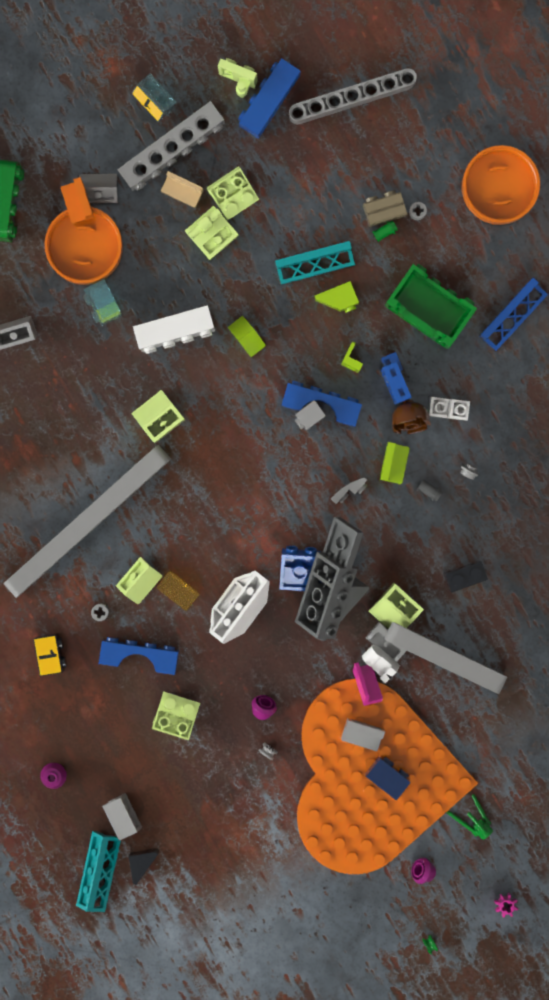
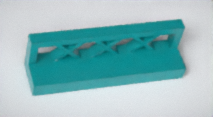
[275,241,355,285]
[76,831,121,912]

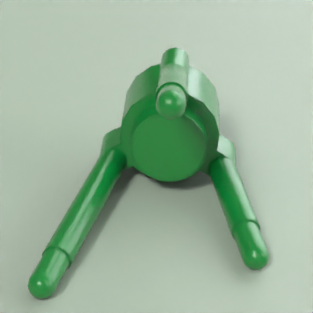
[446,794,493,840]

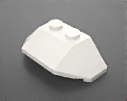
[209,571,270,644]

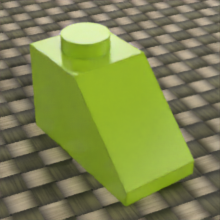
[314,281,359,313]

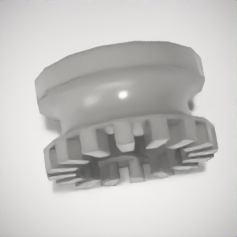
[409,202,427,221]
[91,604,109,621]
[259,743,278,760]

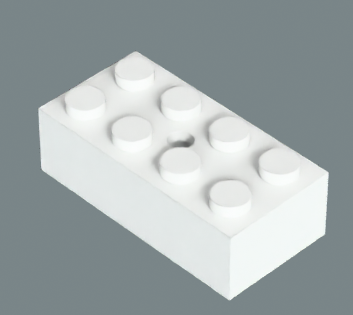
[133,305,215,354]

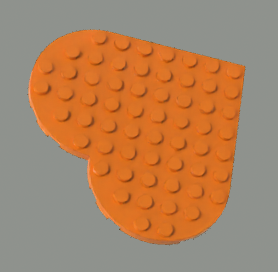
[297,678,478,874]

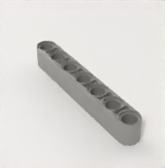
[289,68,417,125]
[384,622,508,694]

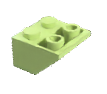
[132,390,185,444]
[369,583,424,629]

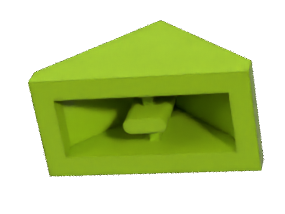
[228,316,266,357]

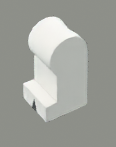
[362,644,400,683]

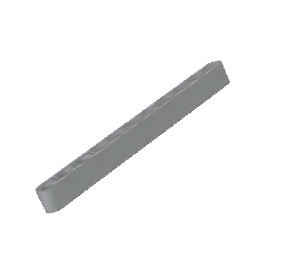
[4,445,171,598]

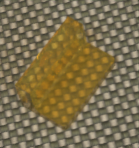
[157,570,200,611]

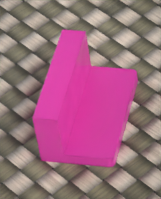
[353,662,383,706]

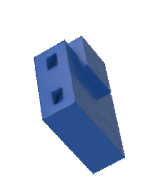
[380,352,412,405]

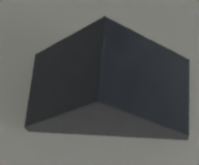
[128,848,160,885]

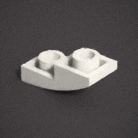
[427,397,470,421]

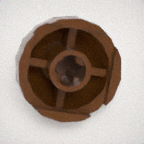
[392,400,431,434]

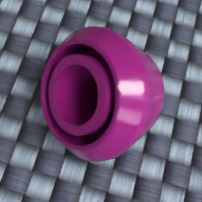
[252,695,277,720]
[40,763,67,789]
[411,857,436,884]

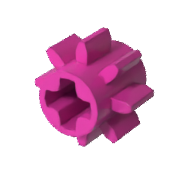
[494,893,518,918]

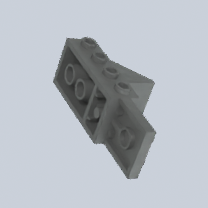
[295,517,369,641]

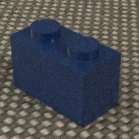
[365,756,411,801]

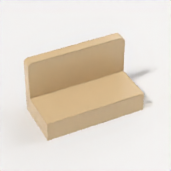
[161,171,204,209]

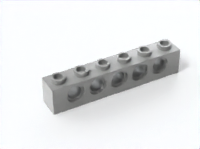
[117,101,225,191]

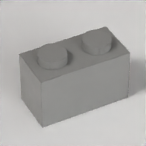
[0,316,37,350]
[294,400,326,431]

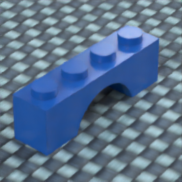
[281,381,362,427]
[99,637,179,675]

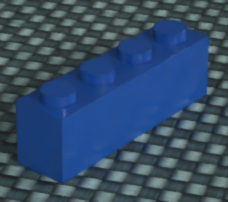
[238,58,301,139]

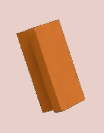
[61,177,94,224]

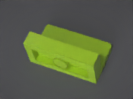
[341,341,363,373]
[379,442,410,484]

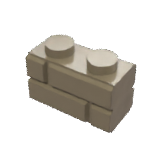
[363,190,407,228]

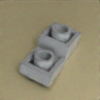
[330,478,367,504]

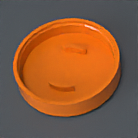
[461,145,540,225]
[45,207,123,285]

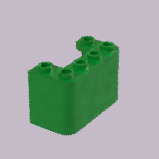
[0,159,25,242]
[385,264,477,349]

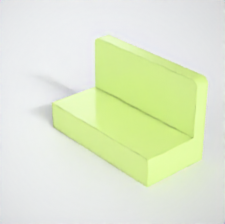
[116,557,162,604]

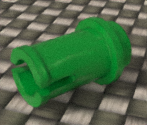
[372,220,398,242]

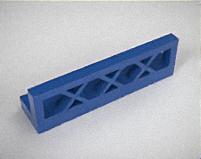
[479,278,548,351]

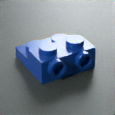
[279,545,320,591]

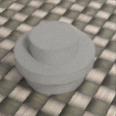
[460,463,479,480]

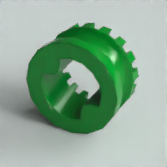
[422,935,438,955]

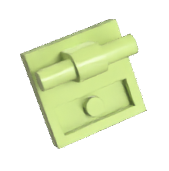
[218,58,257,98]
[207,166,259,221]
[185,206,239,260]
[152,692,200,740]

